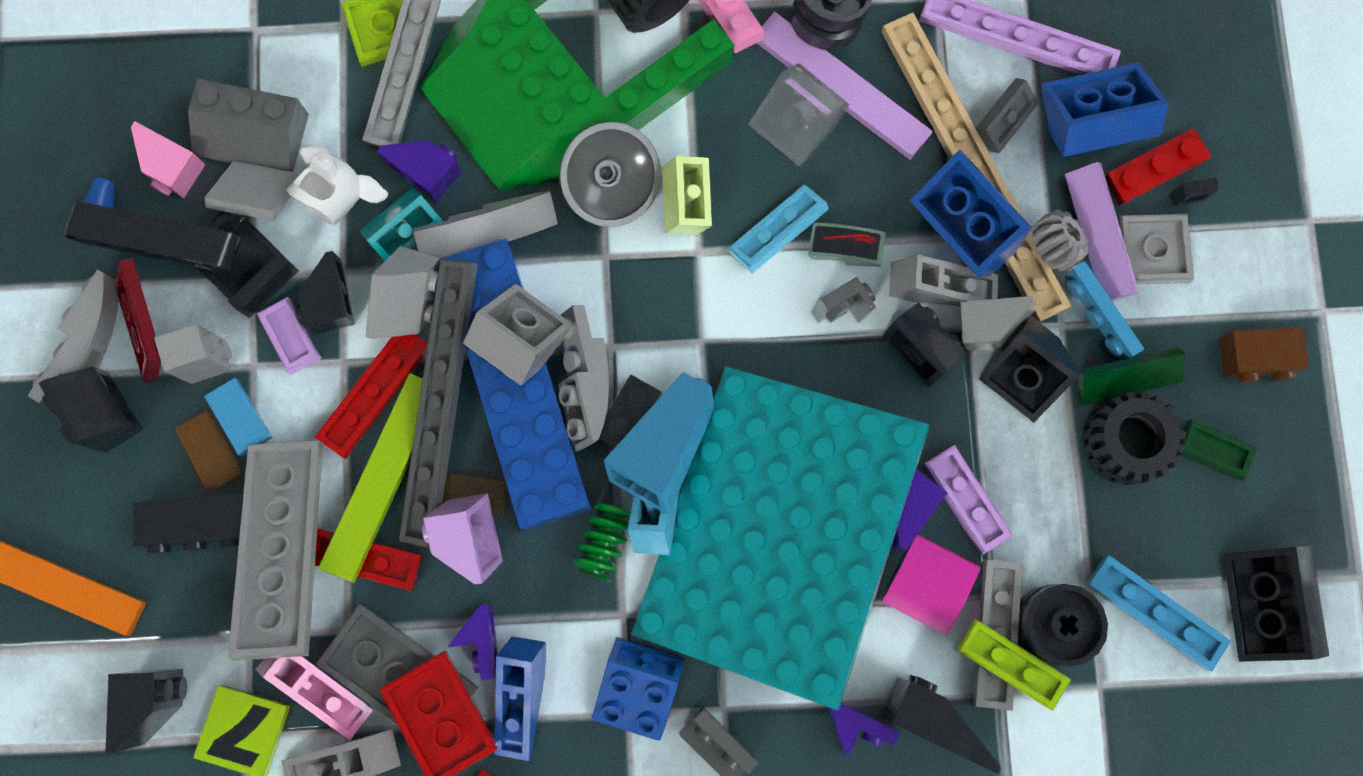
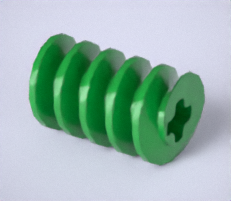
[571,503,631,583]

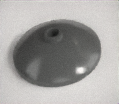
[559,122,661,227]

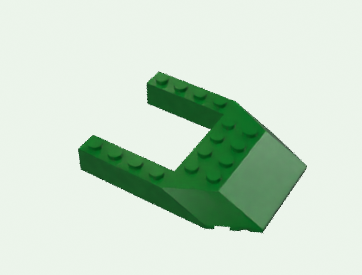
[420,0,734,192]

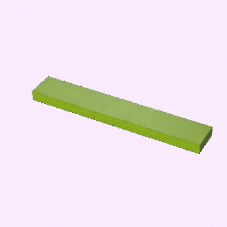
[318,373,423,583]

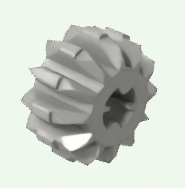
[1031,209,1089,271]

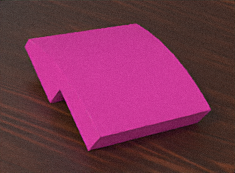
[882,534,981,636]

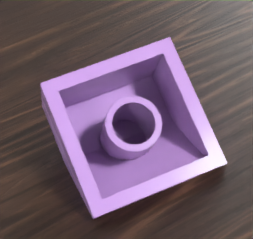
[422,493,503,584]

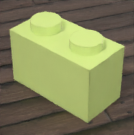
[662,156,712,235]

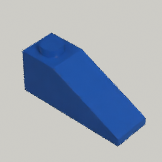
[494,636,546,761]

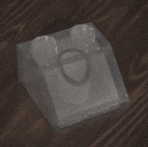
[748,63,850,166]

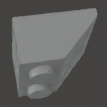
[365,246,440,339]
[463,284,573,386]

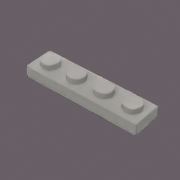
[973,559,1023,711]

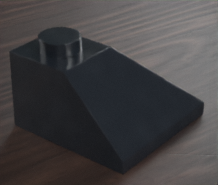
[979,316,1080,423]

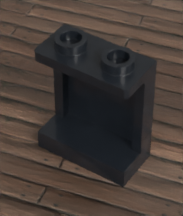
[197,211,299,318]

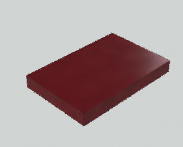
[115,258,161,383]

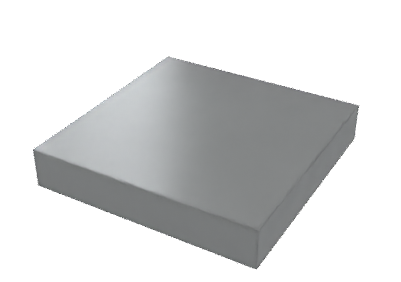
[204,161,299,221]
[1117,214,1194,284]

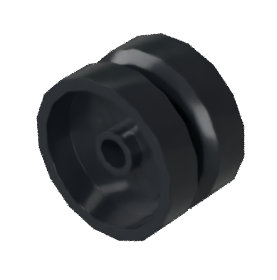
[790,0,872,50]
[1018,584,1108,667]

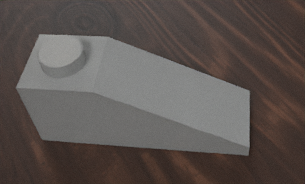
[889,254,998,306]
[281,729,401,776]

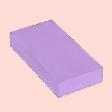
[256,297,322,375]

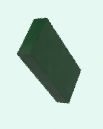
[1180,419,1258,481]

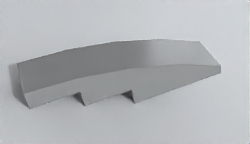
[413,190,558,259]

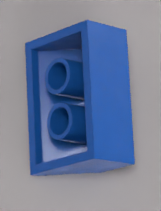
[1041,62,1169,157]
[909,150,1032,277]

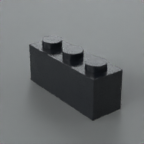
[133,494,243,554]

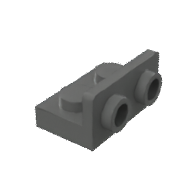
[811,277,876,323]
[679,706,758,776]

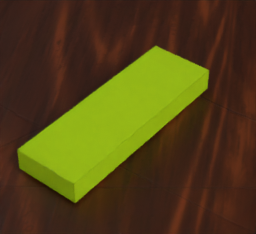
[955,619,1071,711]

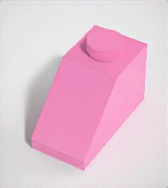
[131,121,205,198]

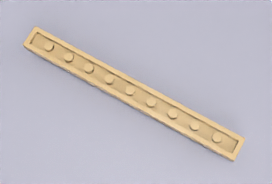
[881,13,1072,322]

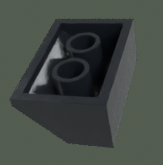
[1223,546,1330,662]

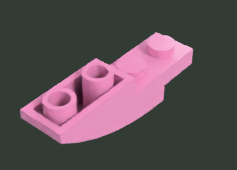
[698,0,765,53]

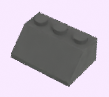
[188,78,309,172]

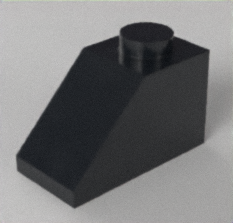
[296,251,355,334]

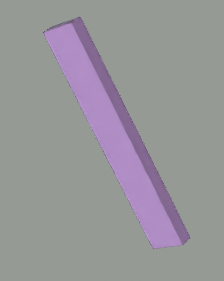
[919,0,1121,75]
[757,11,933,160]

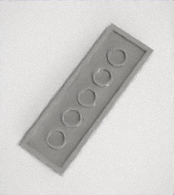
[228,440,323,661]

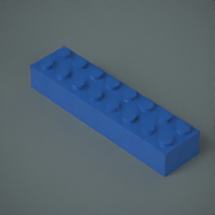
[440,238,592,531]

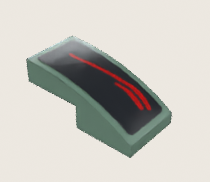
[808,223,886,267]

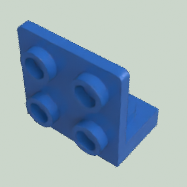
[592,637,685,741]

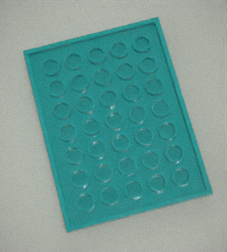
[631,366,930,711]

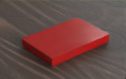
[379,651,499,776]

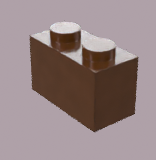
[1219,327,1309,383]

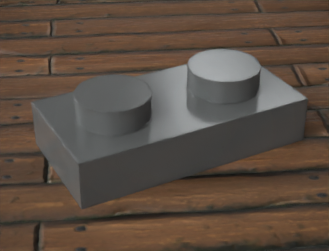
[976,78,1039,153]

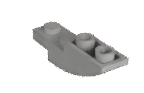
[28,269,118,405]
[558,305,609,452]

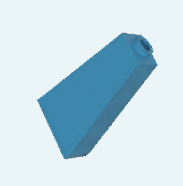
[604,372,715,514]

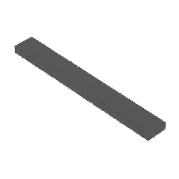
[399,259,478,548]

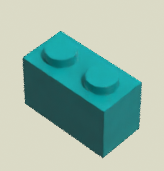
[360,187,443,261]

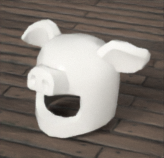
[286,145,388,225]

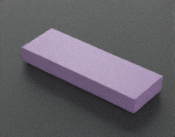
[923,445,1013,555]

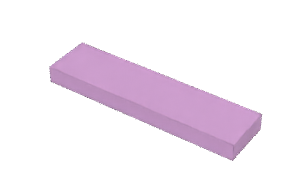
[1065,162,1139,301]

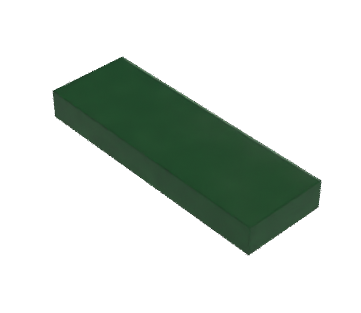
[1077,347,1185,405]

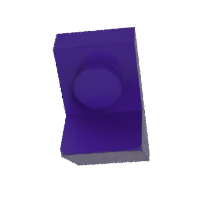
[448,604,498,681]
[827,703,900,757]

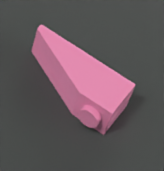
[255,656,373,740]

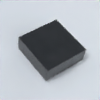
[1170,177,1219,206]

